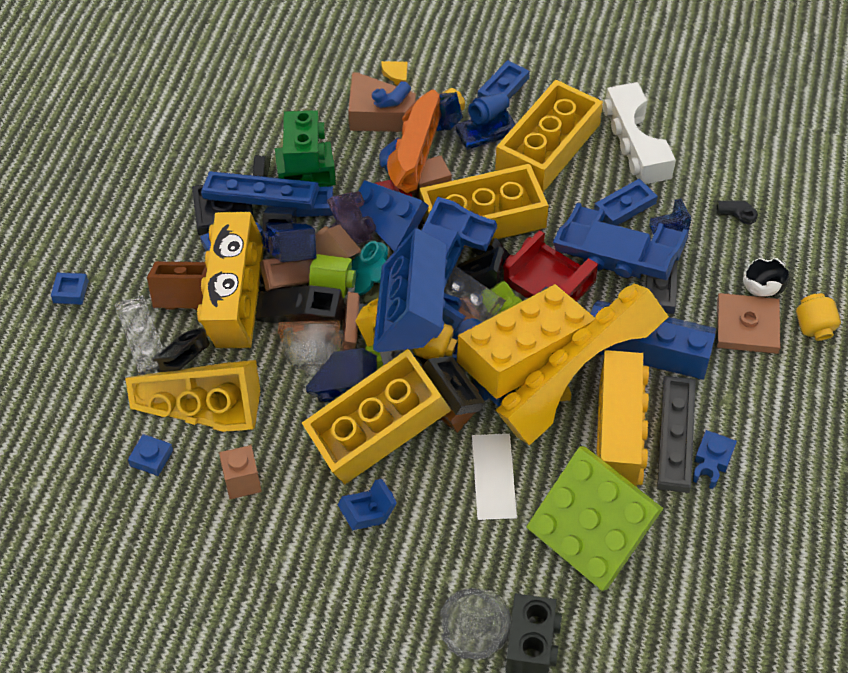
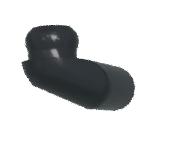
[716,200,758,225]

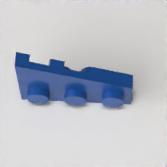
[351,180,429,252]

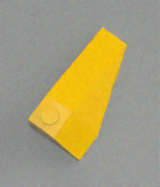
[125,360,260,432]

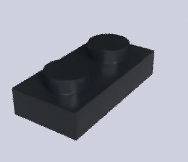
[423,356,486,415]

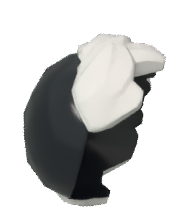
[743,258,790,297]

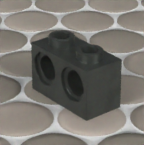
[505,593,562,673]

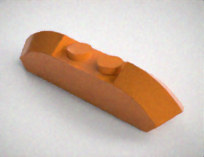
[387,89,441,193]

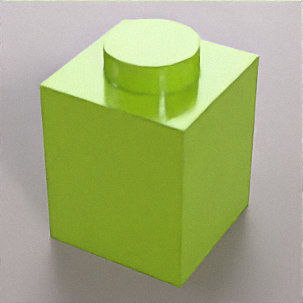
[309,254,356,298]

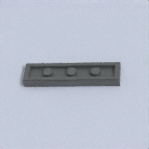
[657,376,696,493]

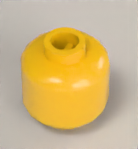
[796,293,841,341]
[413,323,458,360]

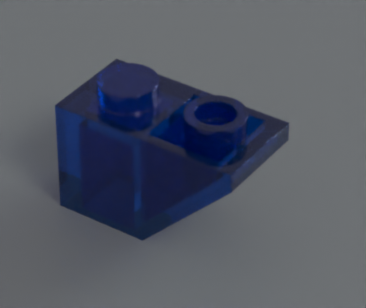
[262,222,317,262]
[306,348,377,402]

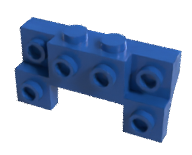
[421,197,497,311]
[553,202,689,280]

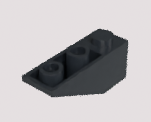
[255,285,345,332]

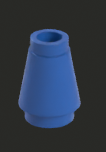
[468,93,510,124]

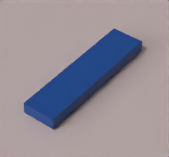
[201,171,319,210]

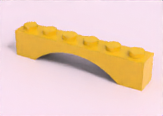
[495,283,669,446]

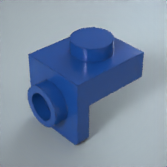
[338,479,396,531]

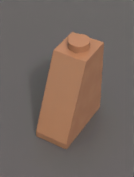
[348,72,416,132]

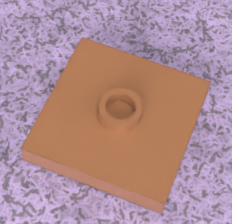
[716,293,780,354]

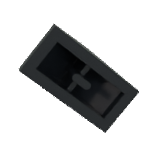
[451,246,504,296]

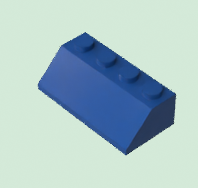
[373,227,448,352]
[591,300,716,380]

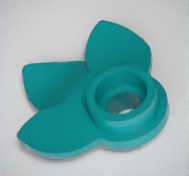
[352,241,388,295]

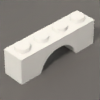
[602,82,676,184]

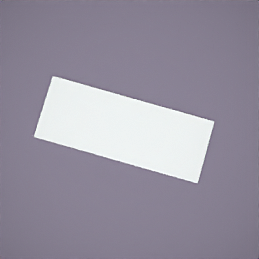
[472,434,517,520]

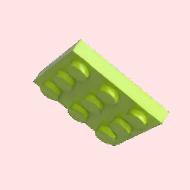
[526,446,664,591]

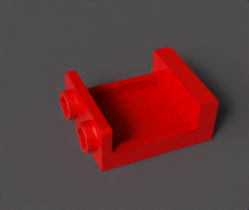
[503,230,598,302]

